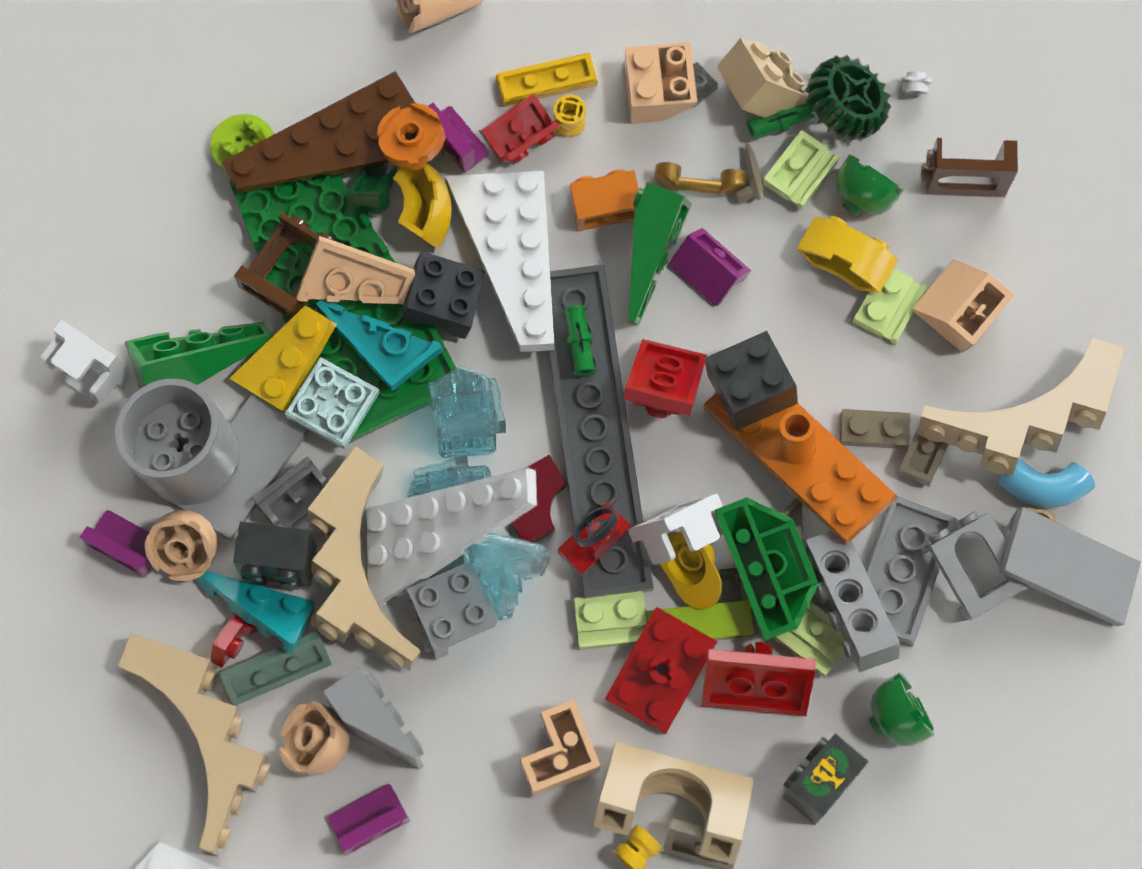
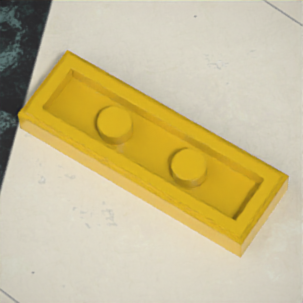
[496,52,598,107]

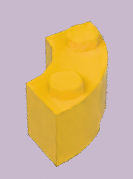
[393,163,451,250]
[796,216,898,293]

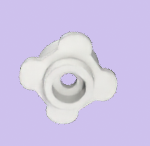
[898,72,933,95]

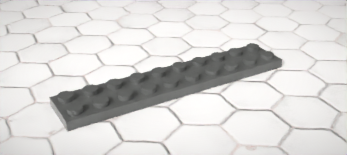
[549,264,654,599]

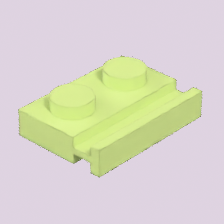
[762,130,840,210]
[853,268,928,345]
[574,591,647,650]
[773,602,845,678]

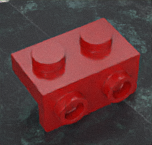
[479,94,560,165]

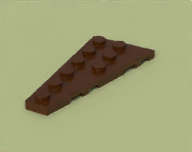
[222,71,445,194]

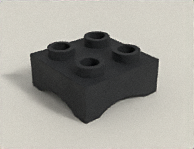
[401,251,485,339]

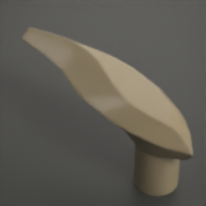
[735,144,763,203]

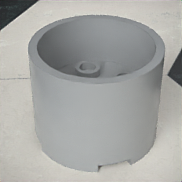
[115,379,240,505]

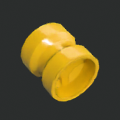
[554,94,586,138]
[613,825,663,869]

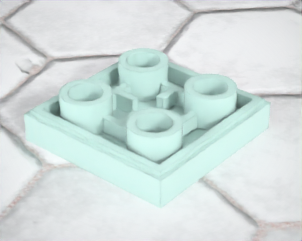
[285,357,380,449]

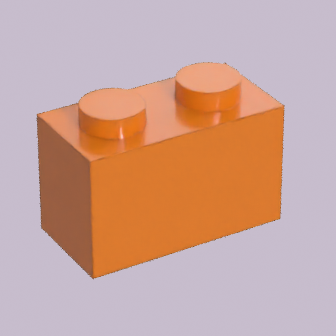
[569,169,639,232]

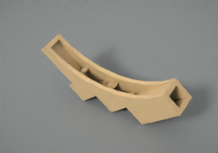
[917,338,1125,476]
[306,446,421,671]
[118,633,271,856]

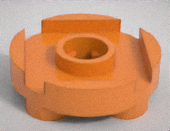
[377,103,446,170]

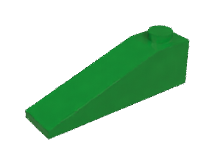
[628,182,692,324]
[125,322,273,389]

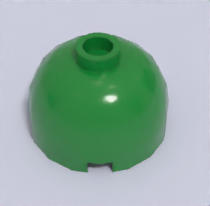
[836,154,904,217]
[868,672,935,746]

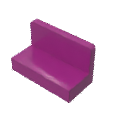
[669,228,751,306]
[79,510,152,578]
[328,784,410,855]

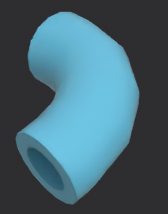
[997,459,1095,508]

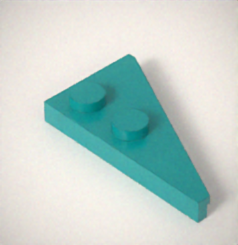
[316,300,443,391]
[196,571,315,654]

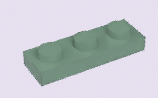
[219,630,332,706]

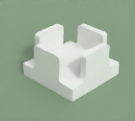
[40,320,129,404]
[628,493,723,565]

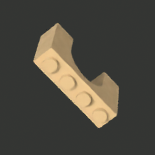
[593,742,754,865]

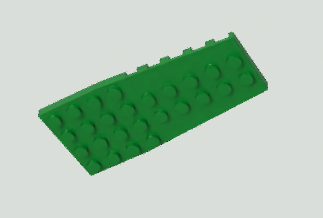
[229,174,465,444]

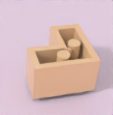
[520,699,601,797]

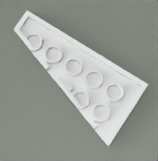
[445,171,554,352]
[366,468,537,609]

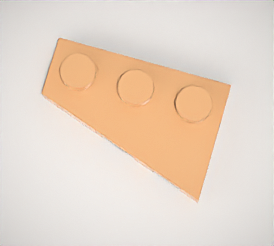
[296,236,415,304]

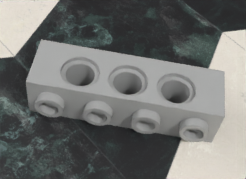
[806,531,900,673]

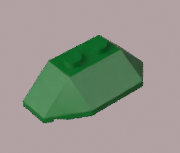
[714,497,819,641]

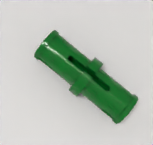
[747,103,815,140]
[564,305,596,376]

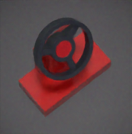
[557,502,631,576]

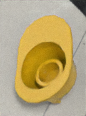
[661,532,722,610]

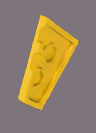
[229,306,337,412]

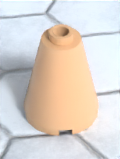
[396,0,483,33]

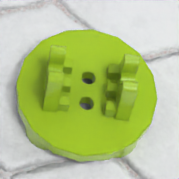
[210,113,274,171]

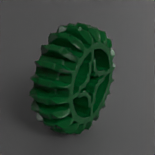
[805,55,891,142]

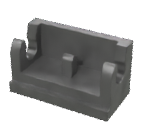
[253,456,328,527]

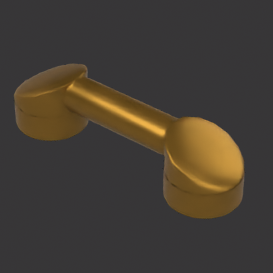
[654,162,747,196]

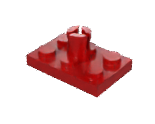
[623,339,707,418]
[605,607,718,734]
[701,642,816,716]

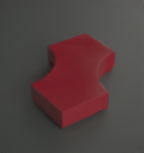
[510,455,567,548]

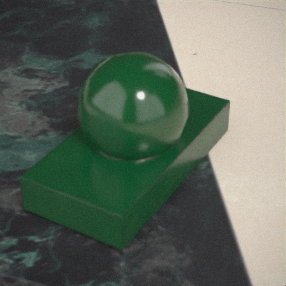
[346,164,397,216]

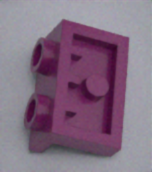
[428,102,489,173]

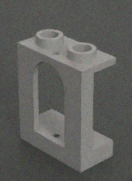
[922,511,1030,621]

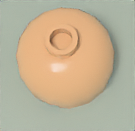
[145,510,218,581]
[279,702,350,775]

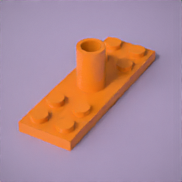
[704,393,897,545]

